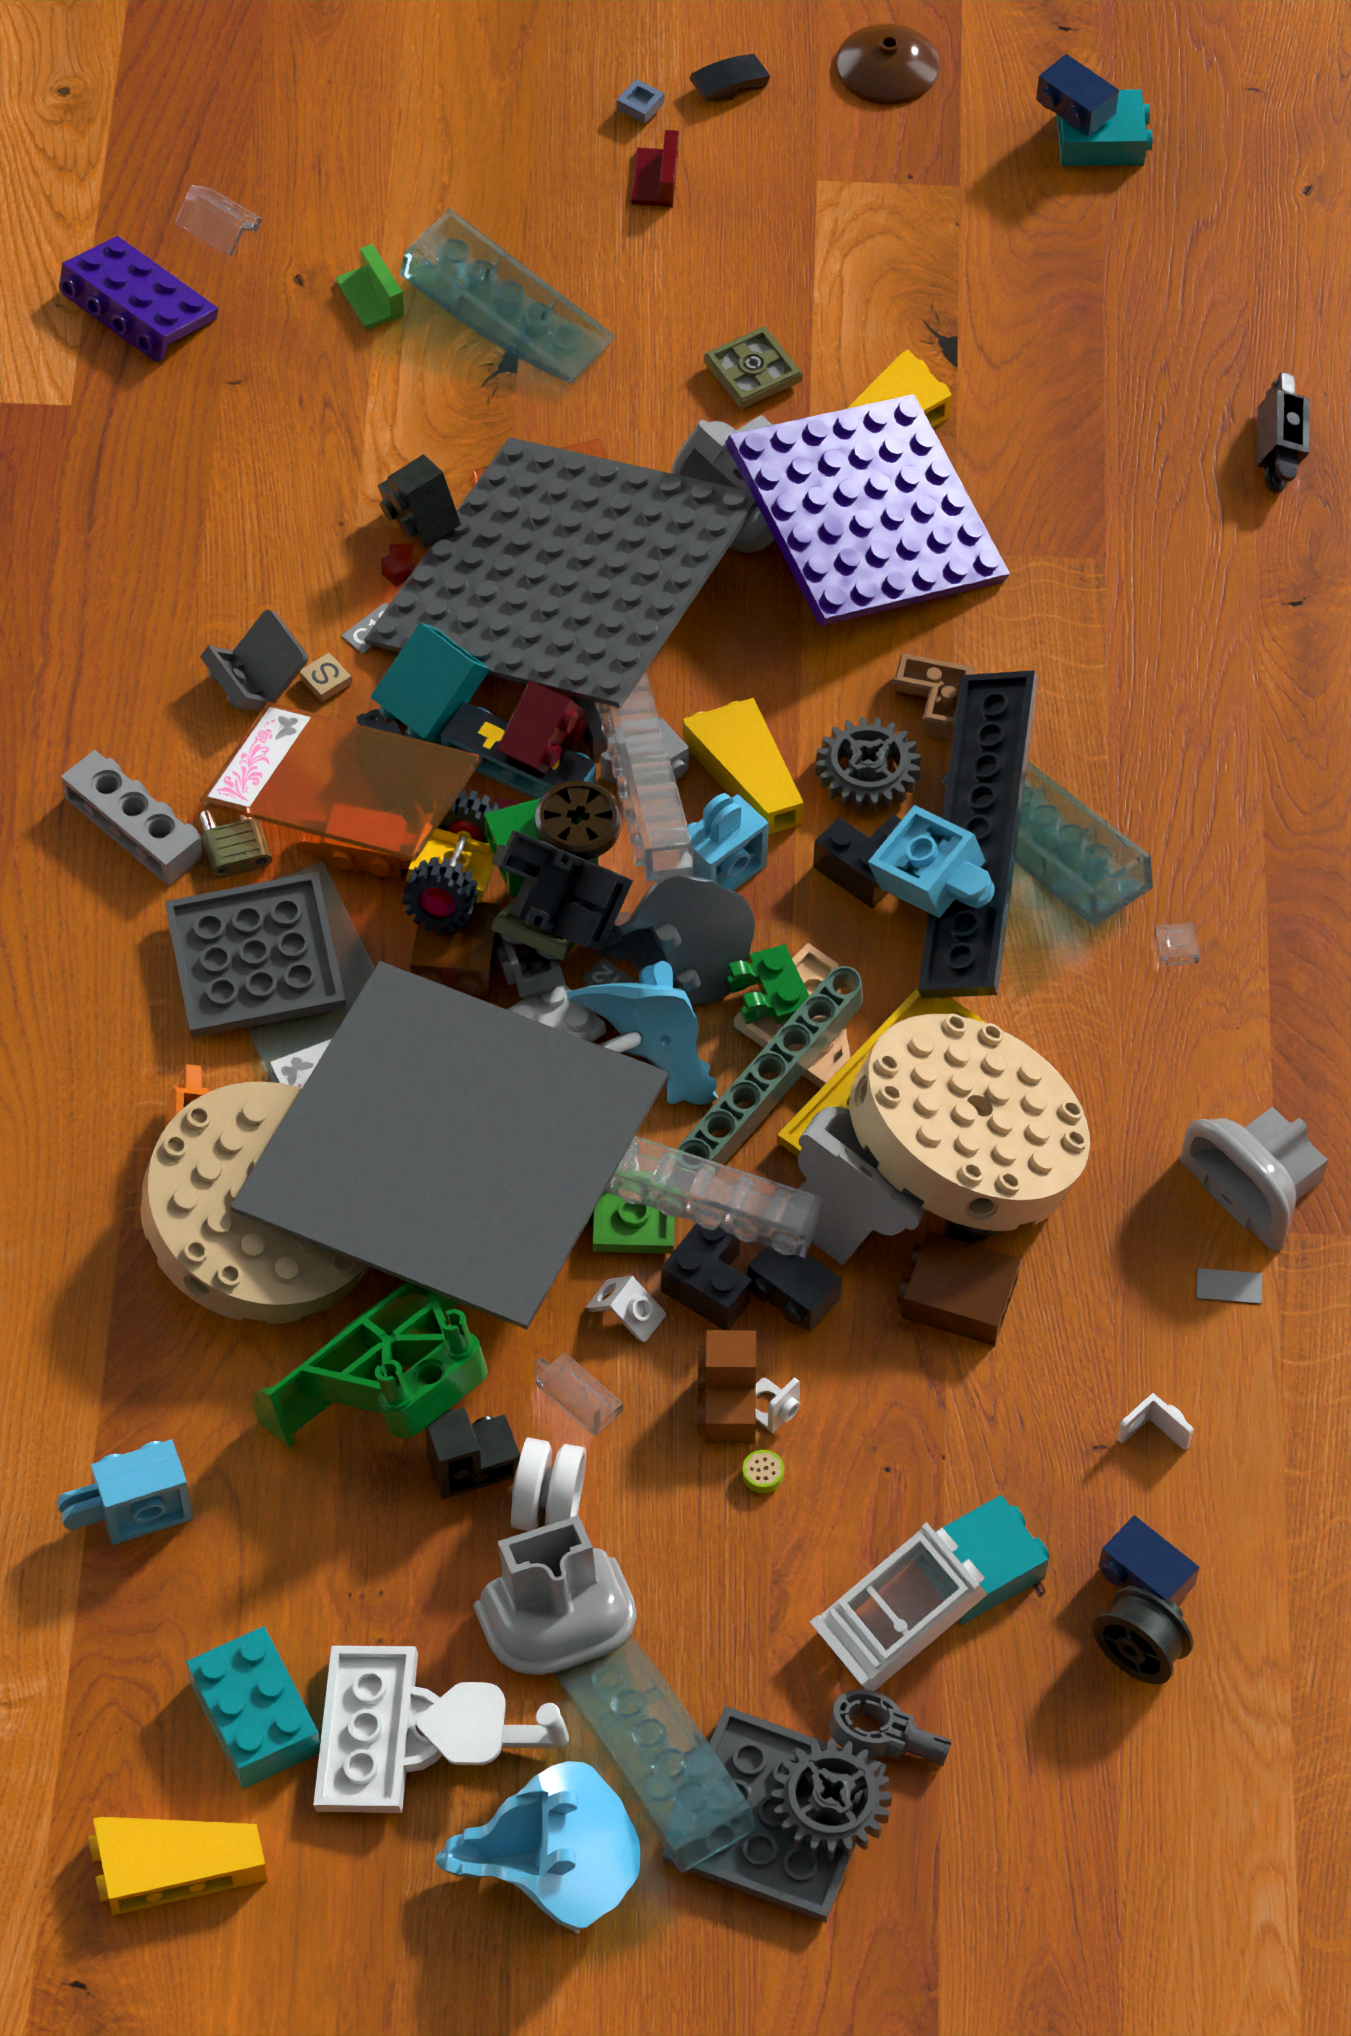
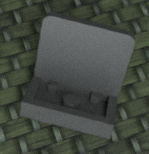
[200,610,308,713]

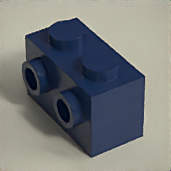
[1036,54,1119,136]
[1098,1515,1200,1604]

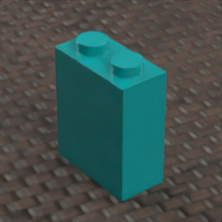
[1056,89,1153,166]
[370,622,490,744]
[915,1494,1049,1625]

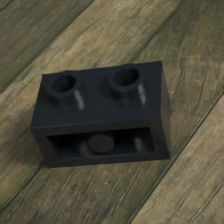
[747,1233,842,1332]

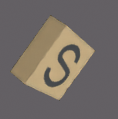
[299,653,352,702]

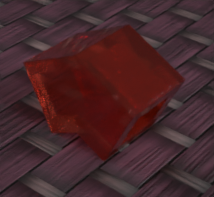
[381,543,414,587]

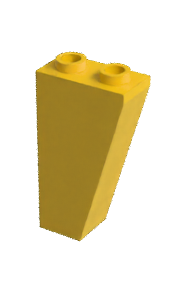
[847,349,952,428]
[682,698,804,835]
[88,1817,268,1916]

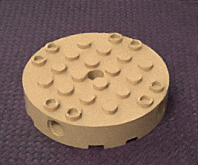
[849,1014,1090,1231]
[140,1081,369,1324]

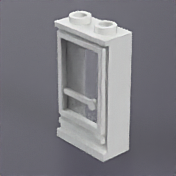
[810,1522,988,1691]

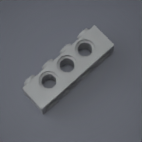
[61,750,203,886]

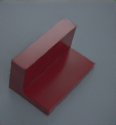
[631,130,679,207]

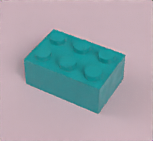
[186,1626,320,1789]

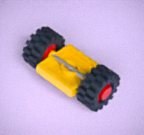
[402,790,499,933]

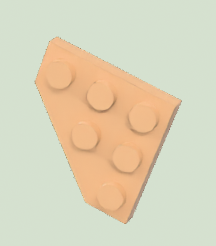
[733,943,851,1088]

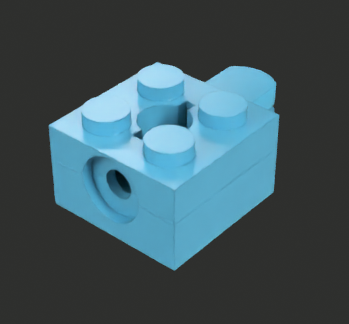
[679,793,769,891]
[868,805,995,918]
[56,1439,193,1545]

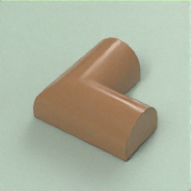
[893,653,975,740]

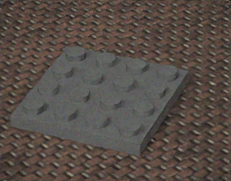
[165,872,347,1039]
[663,1706,887,1923]

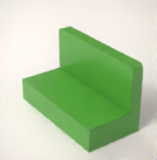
[336,244,404,329]

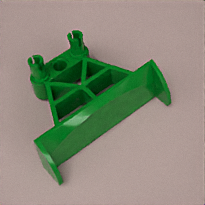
[253,1282,488,1447]

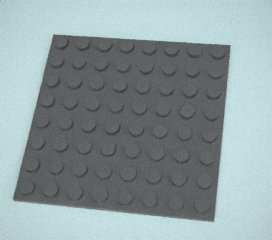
[364,437,757,708]
[230,961,669,1330]

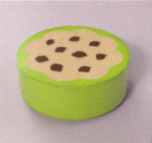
[742,1450,784,1494]

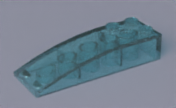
[399,208,615,384]
[942,761,1153,927]
[554,1635,756,1874]

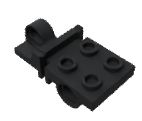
[492,830,633,952]

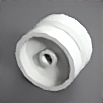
[511,1438,586,1531]

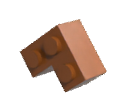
[697,1330,756,1443]

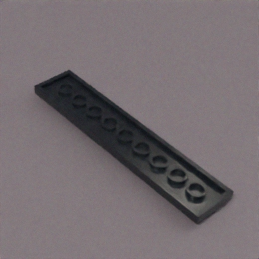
[918,670,1038,998]

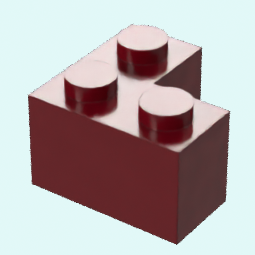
[496,680,588,775]

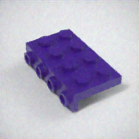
[59,236,219,362]

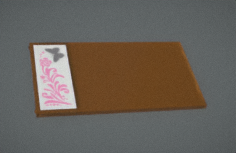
[200,702,482,861]

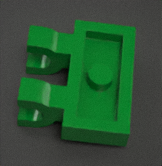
[726,944,809,1025]

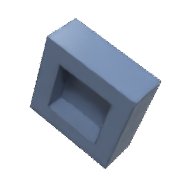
[616,79,665,124]

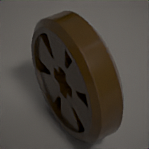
[535,781,621,860]

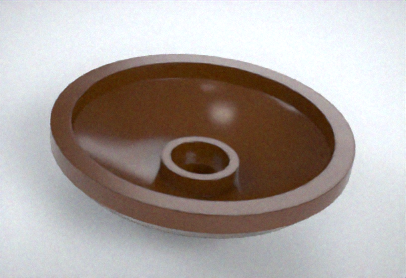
[837,24,939,104]

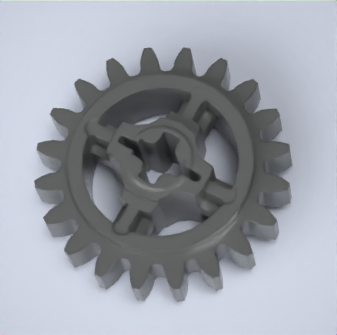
[816,717,921,813]
[771,1739,892,1859]

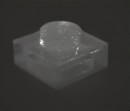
[1154,922,1200,966]

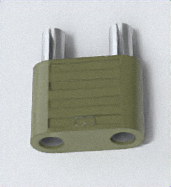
[200,805,272,878]

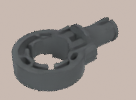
[829,1689,952,1766]

